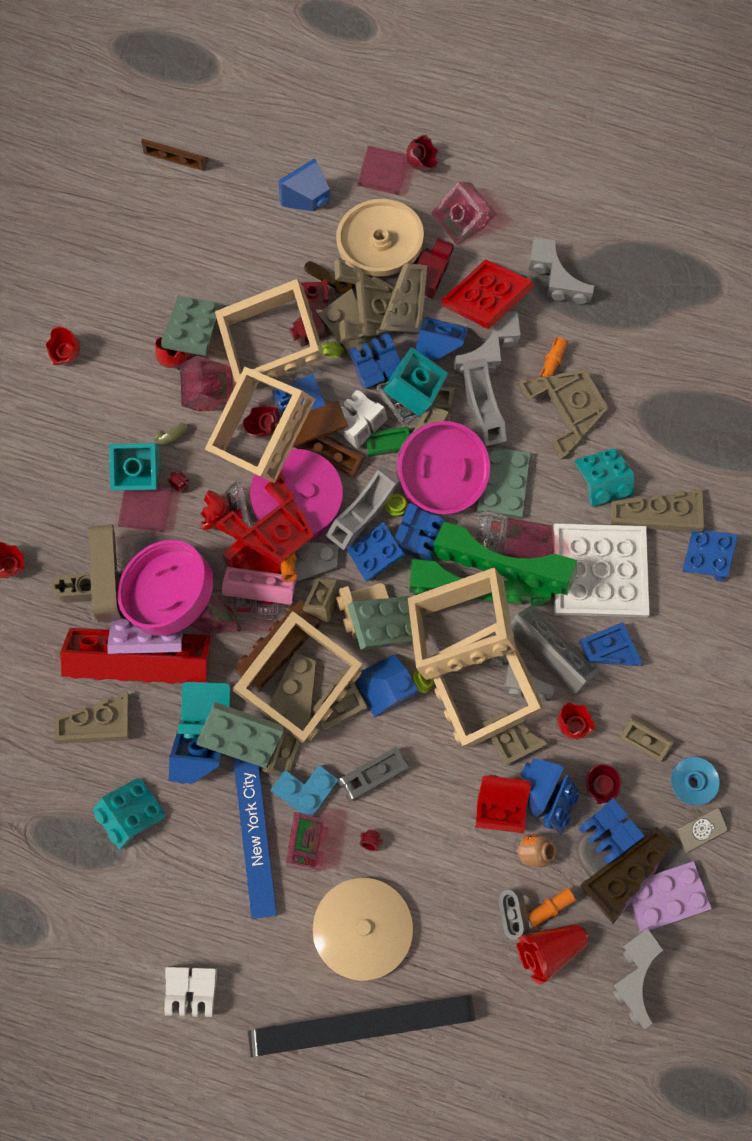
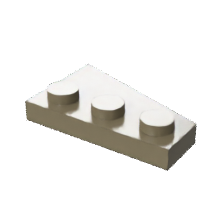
[318,288,376,358]
[54,691,129,744]

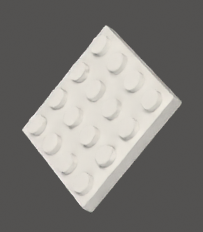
[553,524,649,618]

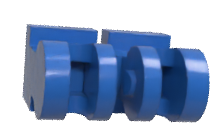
[349,333,401,388]
[394,503,446,561]
[578,798,644,864]

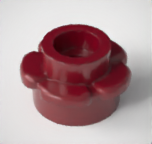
[168,472,189,493]
[359,830,383,851]

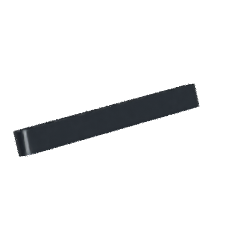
[247,995,476,1057]

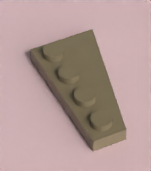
[610,488,704,533]

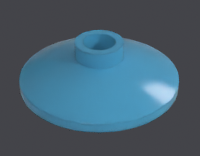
[671,757,719,806]

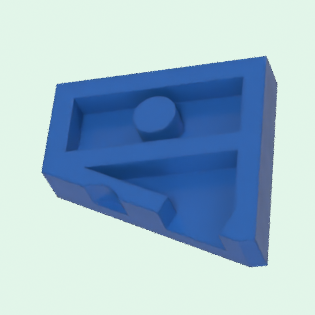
[579,622,642,666]

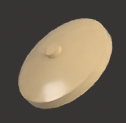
[336,199,424,276]
[313,878,413,981]

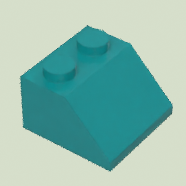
[383,347,448,417]
[109,443,161,491]

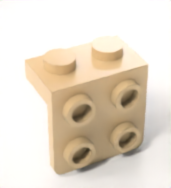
[336,583,389,640]

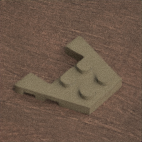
[334,258,398,342]
[517,369,608,460]

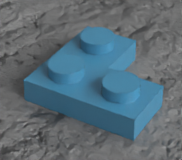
[270,765,338,819]

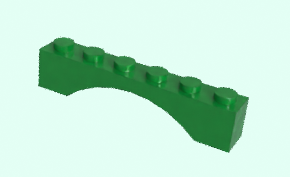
[434,522,577,596]
[409,559,551,607]

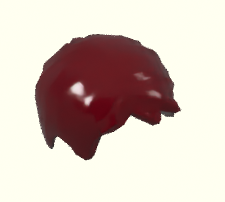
[406,135,438,171]
[243,405,280,439]
[586,764,622,804]

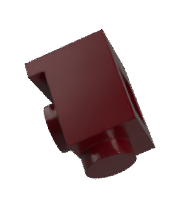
[301,279,328,310]
[289,309,325,347]

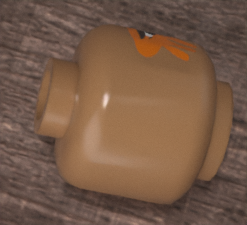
[517,834,556,867]

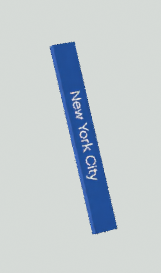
[233,757,277,919]

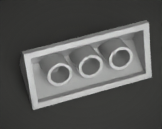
[511,606,600,695]

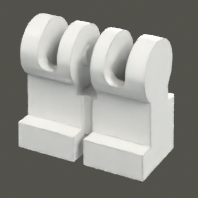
[337,390,388,449]
[165,967,218,1017]

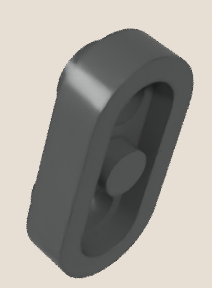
[499,889,530,940]

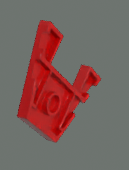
[216,473,314,565]

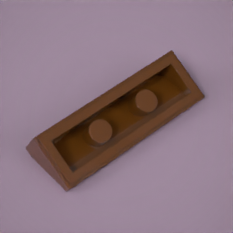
[141,139,209,171]
[274,401,348,448]
[295,435,366,478]

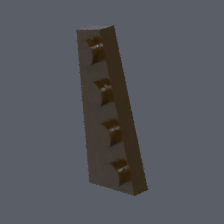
[581,827,674,924]

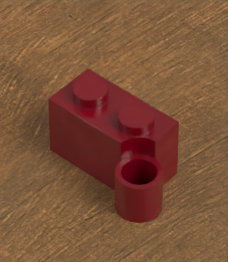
[415,238,454,299]

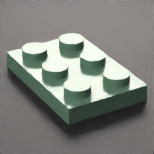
[161,296,221,356]
[476,446,530,519]
[347,596,413,650]
[197,702,284,768]

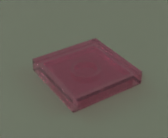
[358,146,408,195]
[118,485,172,533]

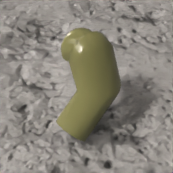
[154,422,188,446]

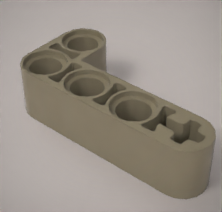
[88,525,123,622]
[51,571,123,603]

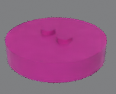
[396,421,490,514]
[250,449,343,540]
[117,540,213,636]

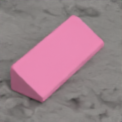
[222,567,296,604]

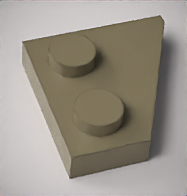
[313,667,367,731]
[483,712,547,766]

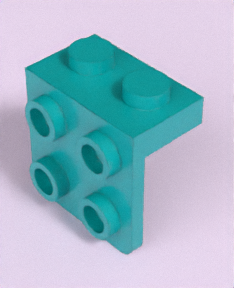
[575,449,634,507]
[177,682,230,738]
[92,778,165,850]

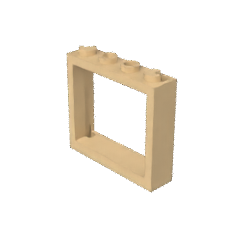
[215,279,325,384]
[205,367,315,483]
[408,567,516,680]
[233,611,362,743]
[428,623,546,748]

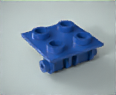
[272,374,325,416]
[347,522,406,582]
[682,530,738,582]
[542,775,579,834]

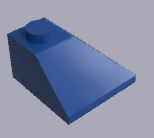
[279,158,330,211]
[416,317,468,361]
[355,654,418,718]
[168,730,222,784]
[520,758,564,818]

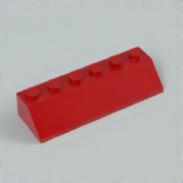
[60,628,211,684]

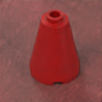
[516,924,589,984]

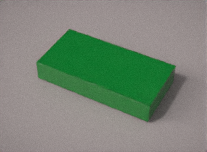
[365,426,410,457]

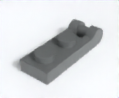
[338,747,409,802]

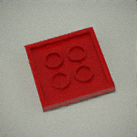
[441,259,534,329]

